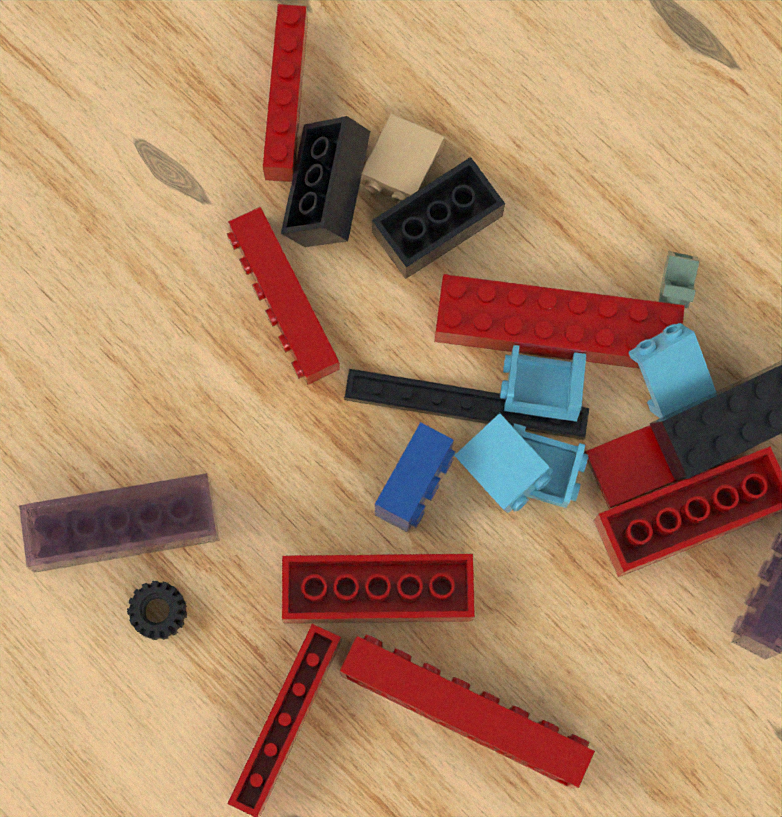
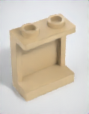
[361,114,445,204]

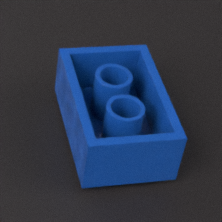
[375,422,456,533]

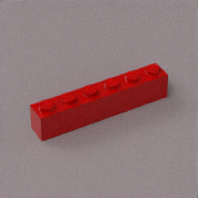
[263,4,308,182]
[227,207,340,385]
[227,624,342,817]

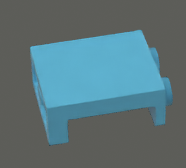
[629,323,716,418]
[500,345,586,422]
[454,413,554,513]
[513,423,589,508]

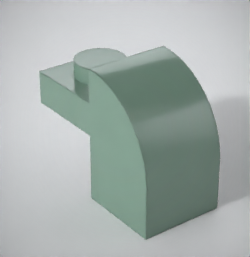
[659,251,700,308]

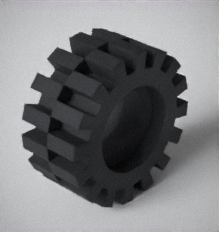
[127,581,187,640]

